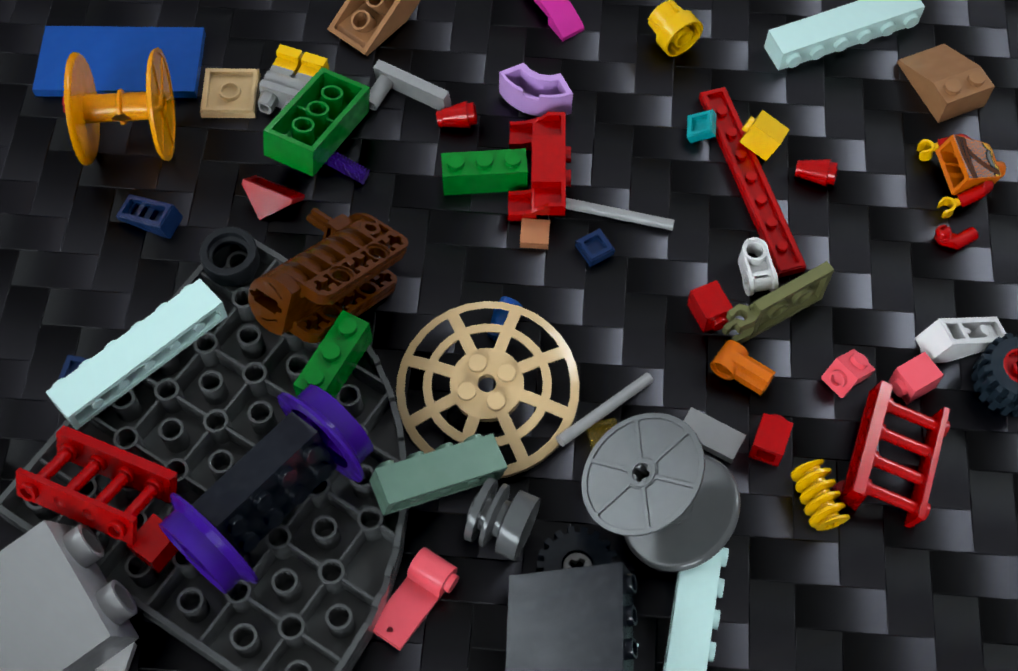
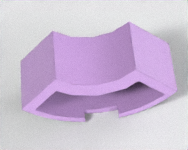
[499,63,573,117]

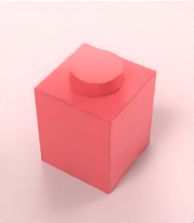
[888,352,944,405]

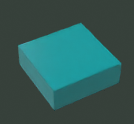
[686,109,717,143]

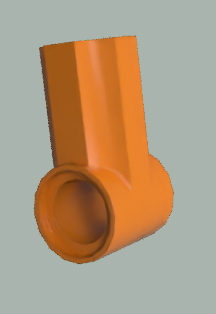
[710,340,776,395]

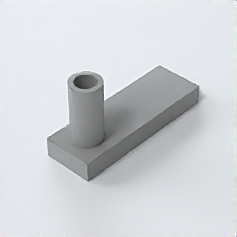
[369,59,452,110]

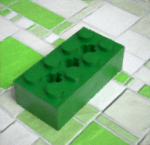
[263,67,370,177]

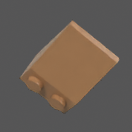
[327,0,421,56]
[897,44,995,123]

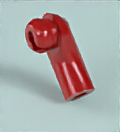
[934,225,979,250]

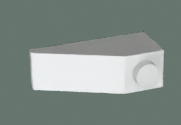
[915,316,1007,363]

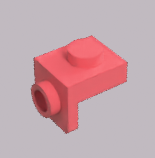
[821,349,876,398]

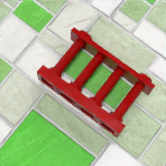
[840,381,950,528]
[15,425,178,545]

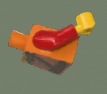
[917,134,1006,219]

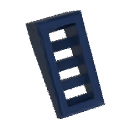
[116,194,183,239]

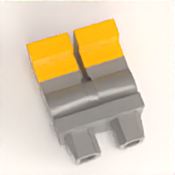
[257,44,329,114]

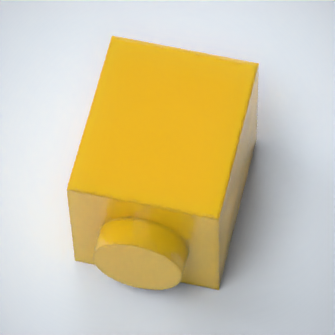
[739,110,790,161]

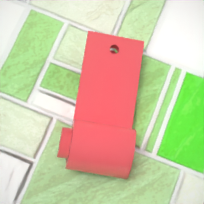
[373,547,459,651]

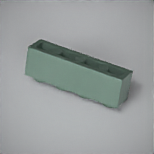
[369,433,508,516]

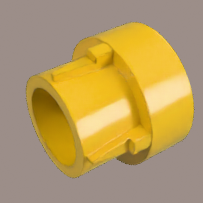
[647,0,703,57]

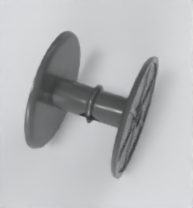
[581,413,741,572]

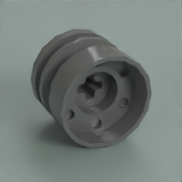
[464,477,541,561]

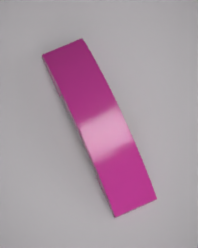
[534,0,584,42]

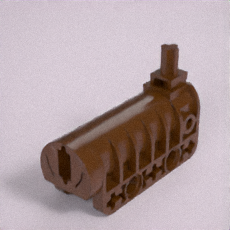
[248,208,408,343]

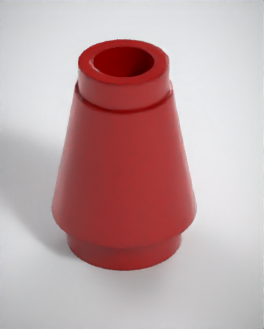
[436,100,477,128]
[795,159,838,187]

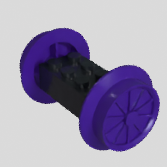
[158,384,374,594]

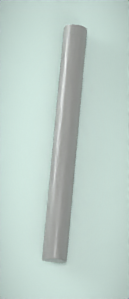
[566,198,675,231]
[556,372,653,447]

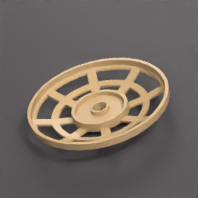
[396,301,580,478]

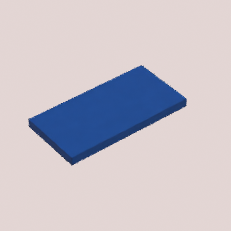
[32,26,206,98]

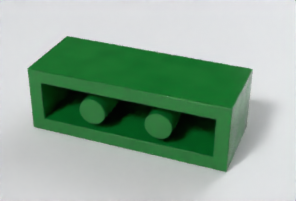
[441,148,528,196]
[293,310,373,398]

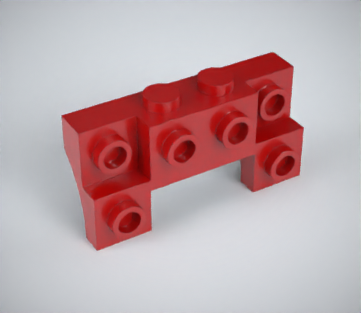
[508,112,571,221]

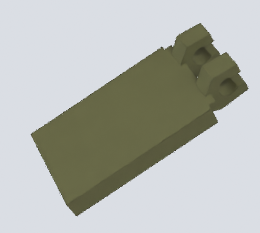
[722,261,834,344]

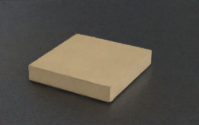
[200,68,261,118]

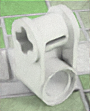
[738,237,779,296]

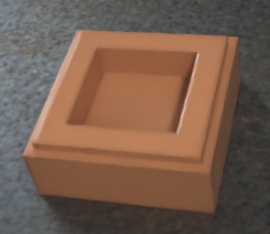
[520,218,550,249]

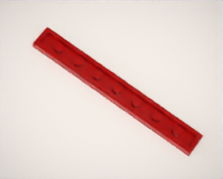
[699,87,807,278]

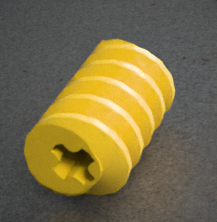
[790,459,850,531]

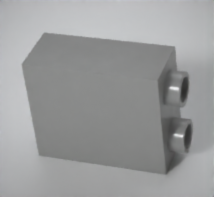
[0,520,139,671]

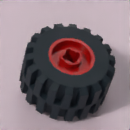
[971,333,1018,417]

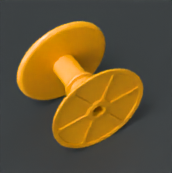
[64,48,176,166]

